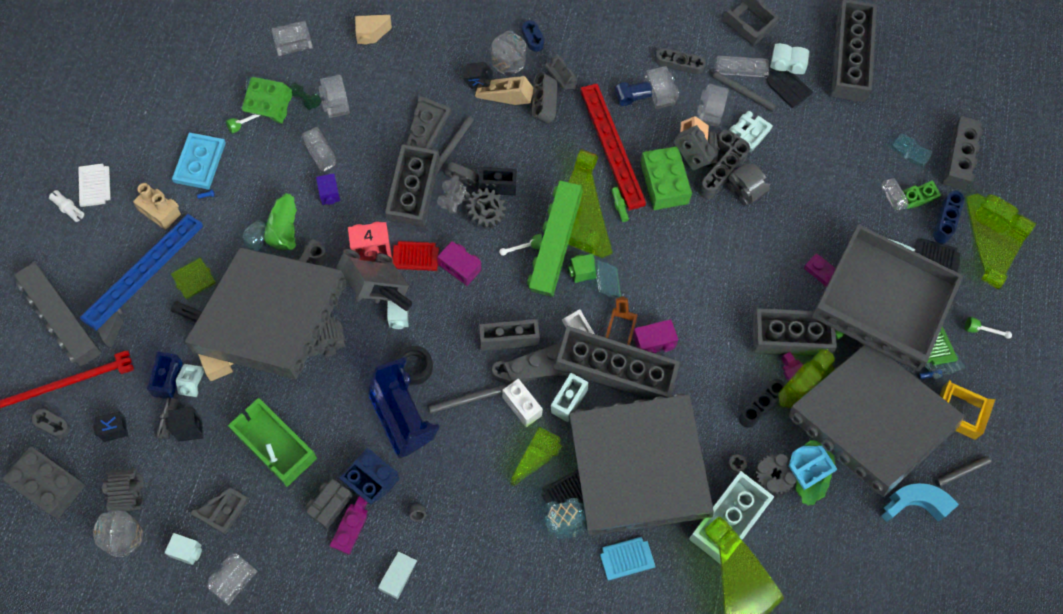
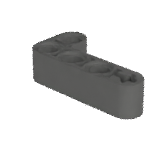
[699,130,750,200]

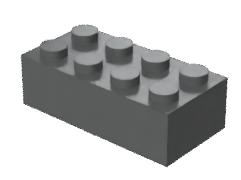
[385,144,440,227]
[752,308,837,356]

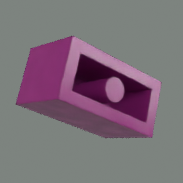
[437,241,481,286]
[632,319,678,354]

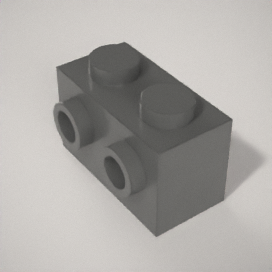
[674,125,716,171]

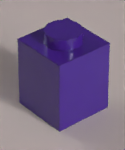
[316,173,340,205]

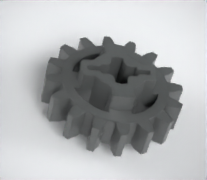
[465,188,506,229]

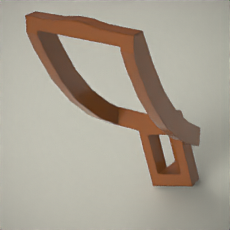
[605,296,638,345]

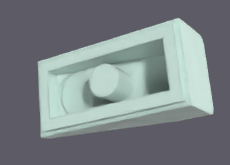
[378,552,417,599]

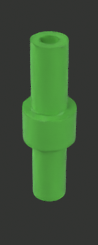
[611,187,629,222]

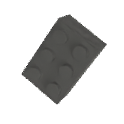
[2,446,86,519]

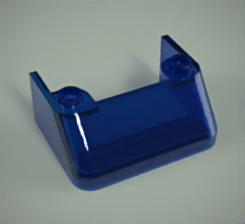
[368,357,440,458]

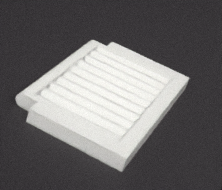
[79,164,110,207]

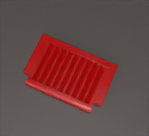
[393,241,439,271]

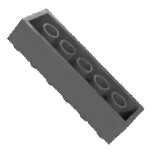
[831,0,877,102]
[553,326,680,400]

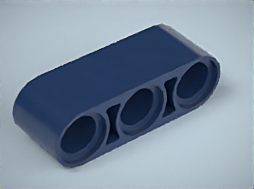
[933,190,965,244]

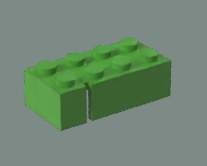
[228,398,317,487]

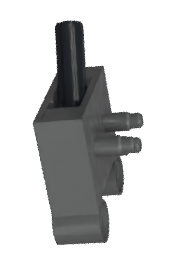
[337,249,412,311]

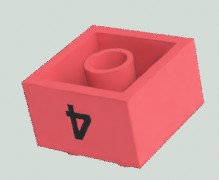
[348,222,392,262]

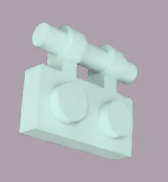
[729,111,773,152]

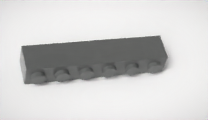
[14,262,101,367]

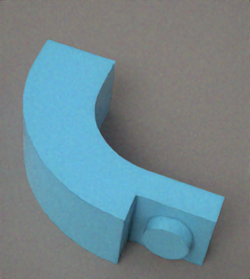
[881,483,959,522]

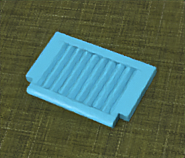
[600,536,656,581]

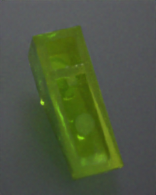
[511,427,562,486]

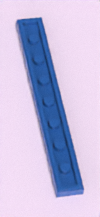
[80,214,203,331]

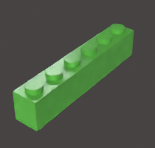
[527,181,583,297]

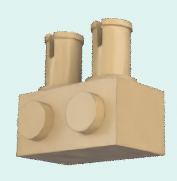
[133,183,181,230]

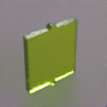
[171,258,216,299]

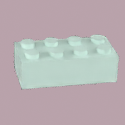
[689,471,774,565]

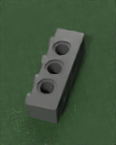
[943,116,983,190]

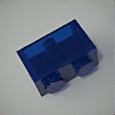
[147,352,183,399]

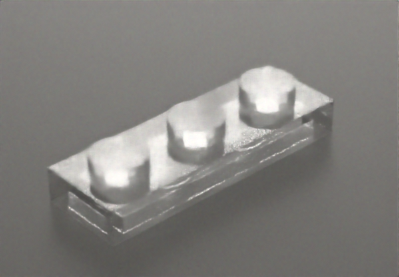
[716,55,769,77]

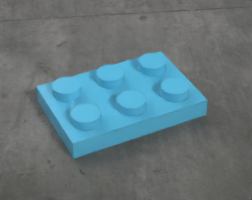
[172,132,226,190]

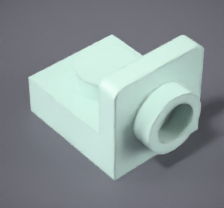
[176,364,204,397]

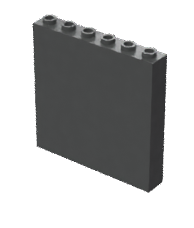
[812,224,963,372]
[185,248,347,380]
[789,344,965,497]
[570,393,714,536]

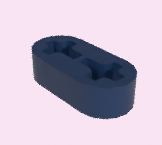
[522,20,544,52]

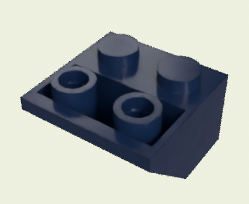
[339,448,400,505]

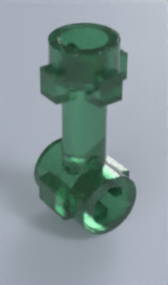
[290,83,321,110]

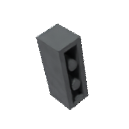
[479,319,540,351]

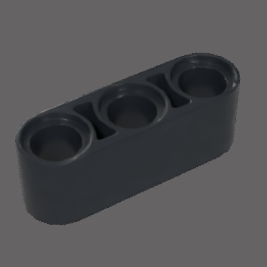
[739,379,787,428]

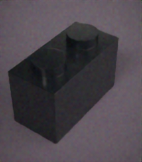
[479,167,517,196]
[165,407,203,442]

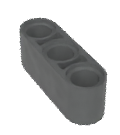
[532,72,557,124]

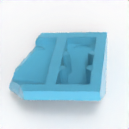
[789,446,837,490]

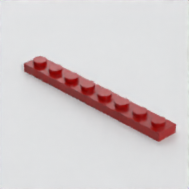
[580,84,646,211]

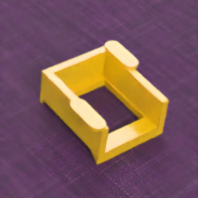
[939,380,995,440]

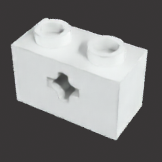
[502,379,543,427]

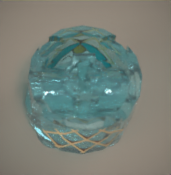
[544,498,588,539]

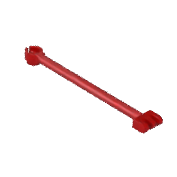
[0,351,134,408]

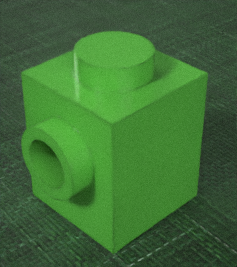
[568,254,598,283]

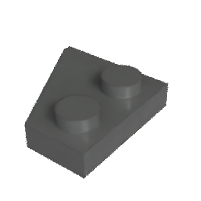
[191,488,249,535]

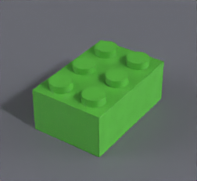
[640,146,692,210]

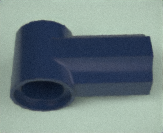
[614,81,652,106]

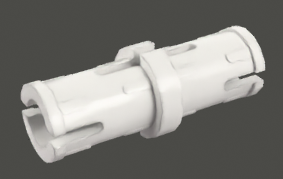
[49,190,84,222]

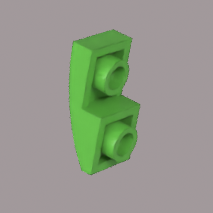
[899,180,941,209]

